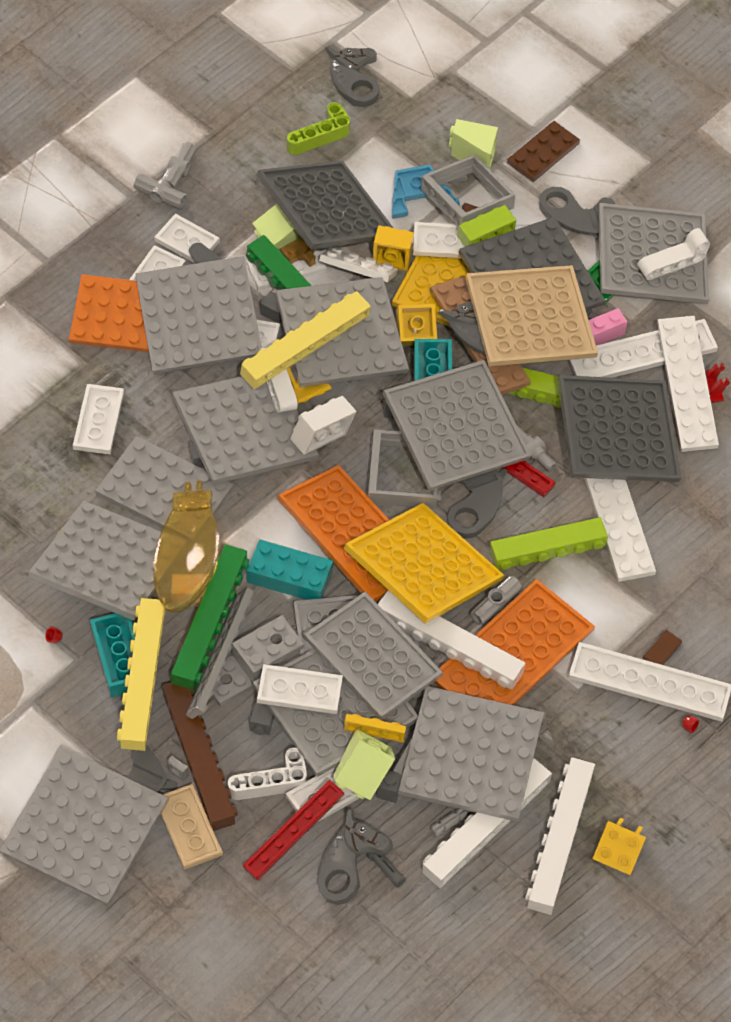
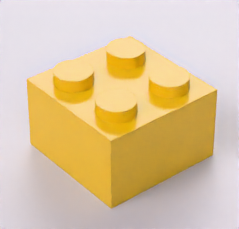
[373,225,414,271]
[396,304,437,346]

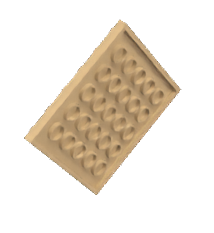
[466,265,598,366]

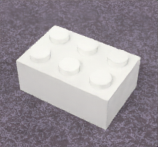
[290,396,357,455]

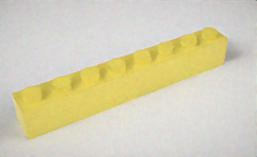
[240,291,371,390]
[117,598,165,751]

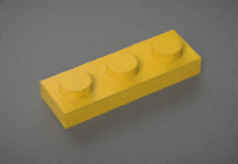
[344,714,406,743]

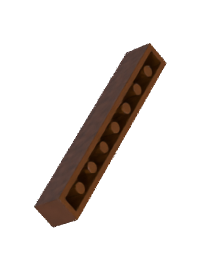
[162,682,238,831]

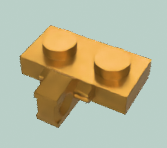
[280,237,318,267]

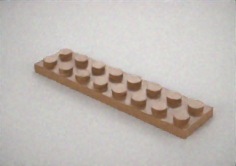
[430,276,531,395]

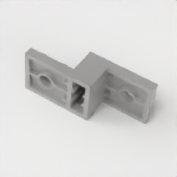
[202,615,304,707]

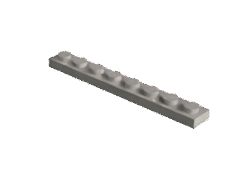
[186,587,254,719]

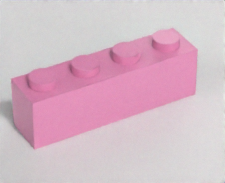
[589,308,627,345]

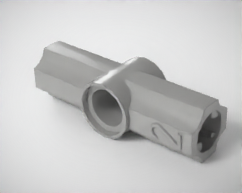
[162,142,197,189]
[134,174,187,209]
[470,576,522,626]

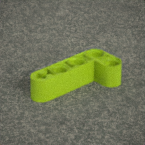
[287,102,350,155]

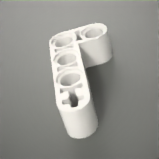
[637,228,710,280]
[257,347,298,413]
[228,748,307,800]

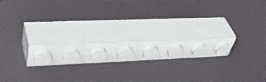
[378,590,525,690]
[525,757,595,915]
[422,758,552,889]

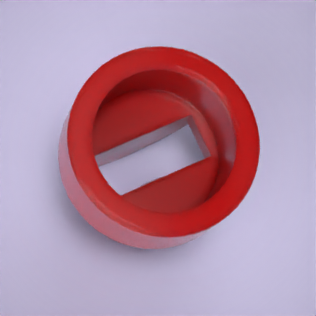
[45,627,63,644]
[682,716,699,733]

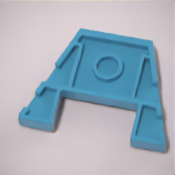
[392,164,460,219]

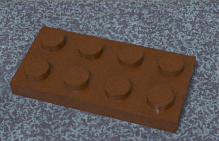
[507,121,580,182]

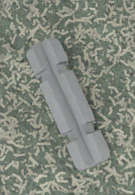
[431,808,467,836]

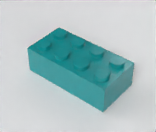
[414,339,452,381]
[247,539,333,600]
[90,613,136,698]

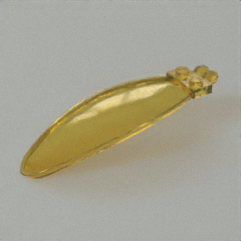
[153,481,220,613]

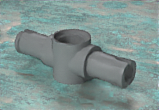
[517,425,557,472]

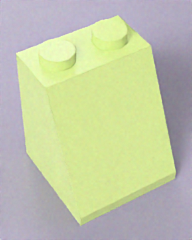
[449,119,498,169]
[252,204,301,250]
[334,728,395,800]

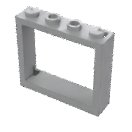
[421,154,516,228]
[368,429,442,508]

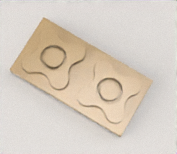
[161,784,223,870]

